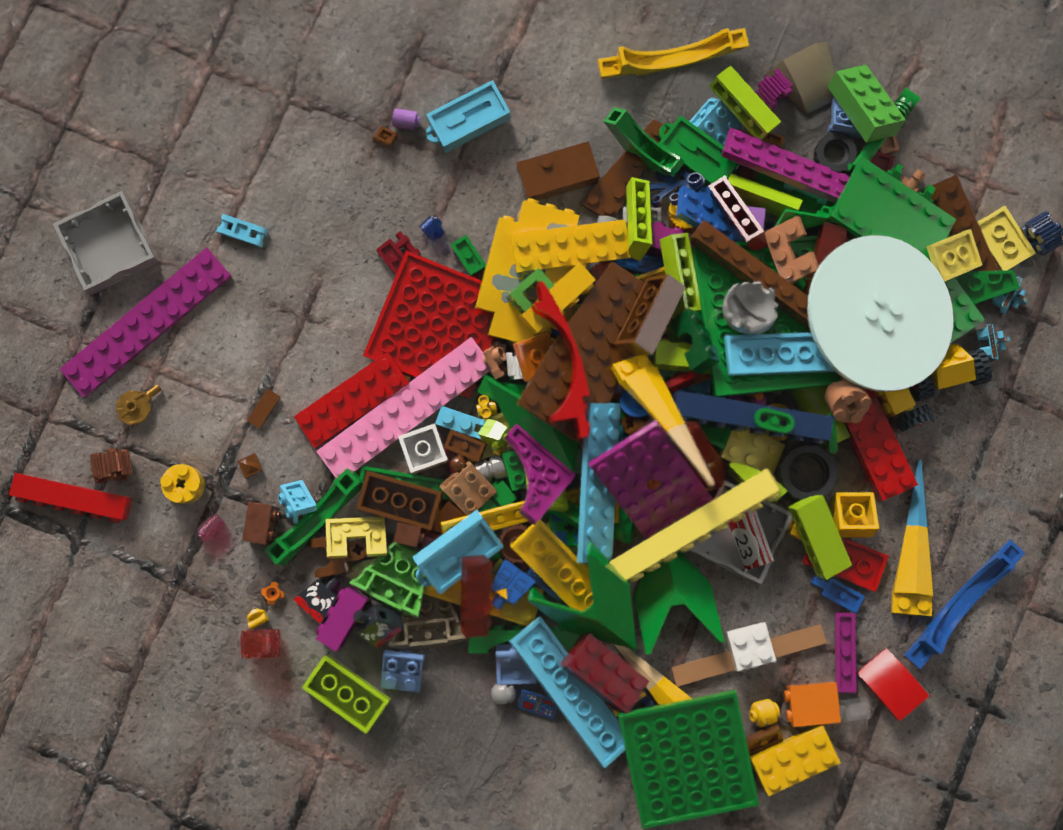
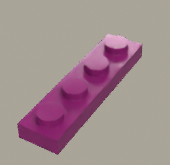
[834,613,856,693]

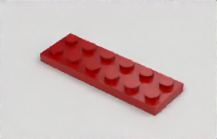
[293,352,409,448]

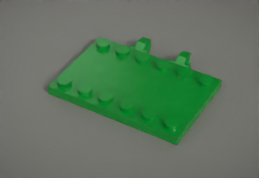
[828,157,956,261]

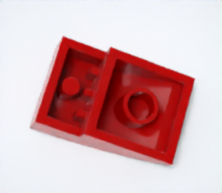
[856,648,929,721]

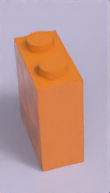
[784,681,841,727]

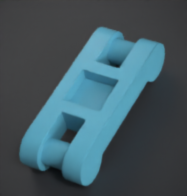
[216,214,268,248]

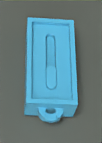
[426,80,511,153]
[413,510,504,594]

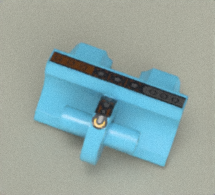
[992,277,1028,314]
[977,324,1010,360]

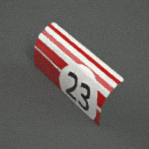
[728,510,774,570]

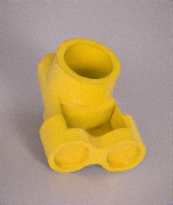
[476,395,497,419]

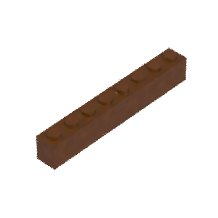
[689,220,811,332]

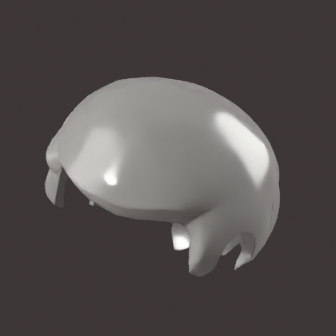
[723,282,778,335]

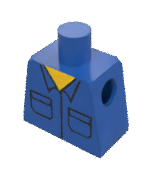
[490,560,536,610]

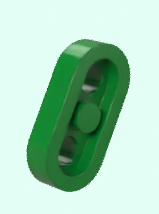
[754,408,794,433]

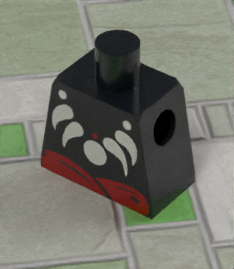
[293,576,341,624]
[353,605,403,648]

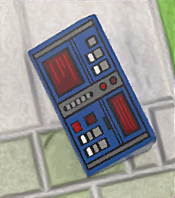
[517,689,558,719]

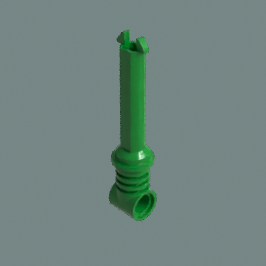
[847,87,921,172]

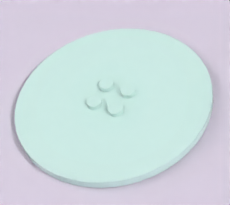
[808,236,953,392]

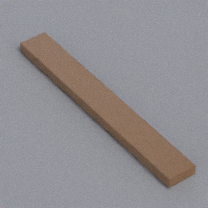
[671,624,826,687]

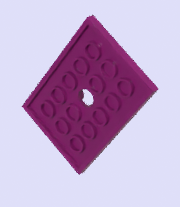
[589,420,714,540]

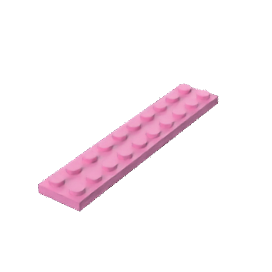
[316,337,492,478]

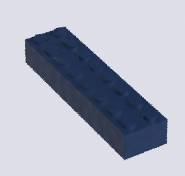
[671,391,834,445]

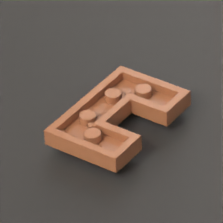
[765,216,819,284]

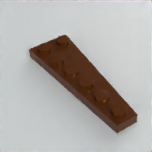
[580,119,668,218]

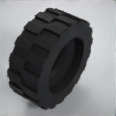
[813,132,857,173]

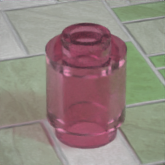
[197,513,226,542]

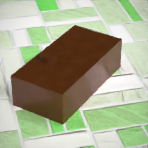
[516,141,600,201]
[614,274,686,357]
[356,471,445,530]

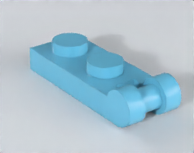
[435,406,486,440]

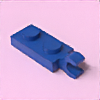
[810,576,865,613]

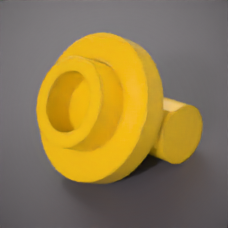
[247,609,269,630]

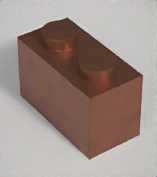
[394,522,427,547]

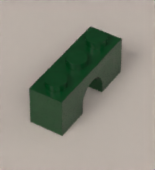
[670,308,720,374]

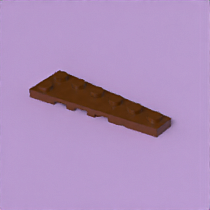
[921,174,999,271]

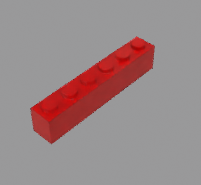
[9,473,133,523]

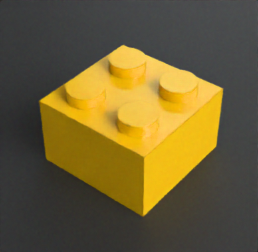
[830,492,879,538]

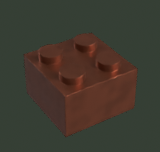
[242,502,280,545]

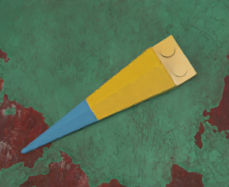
[891,460,933,617]

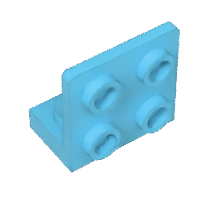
[690,98,742,146]

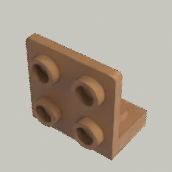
[439,460,497,516]

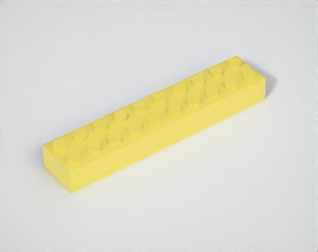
[610,469,782,582]

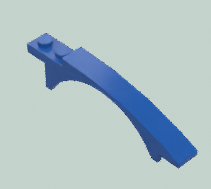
[903,540,1025,669]

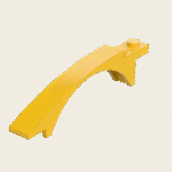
[597,28,749,79]

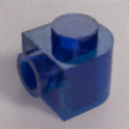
[419,215,445,242]

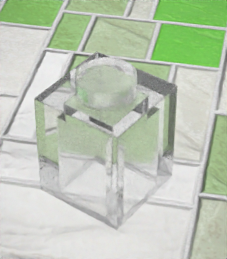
[839,697,871,721]

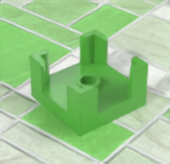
[506,267,554,314]

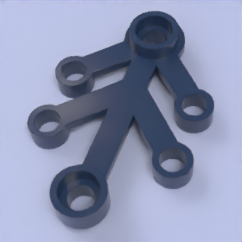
[642,166,705,208]

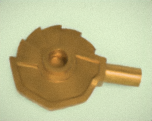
[115,384,162,425]

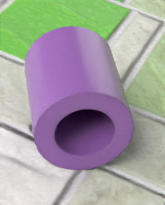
[392,108,421,131]

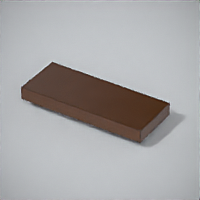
[247,388,281,429]

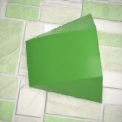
[349,542,426,618]

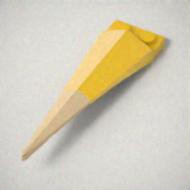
[611,355,714,487]
[615,645,692,705]

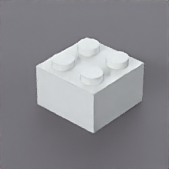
[398,424,448,474]
[724,622,776,671]

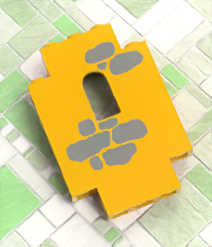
[475,198,587,343]

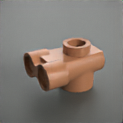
[901,169,925,193]
[483,346,507,379]

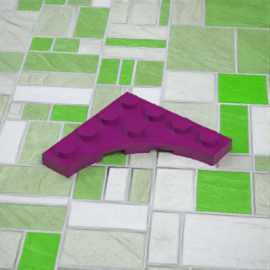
[504,424,576,525]

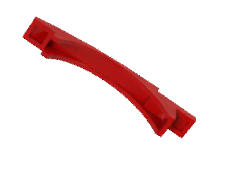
[531,281,591,440]

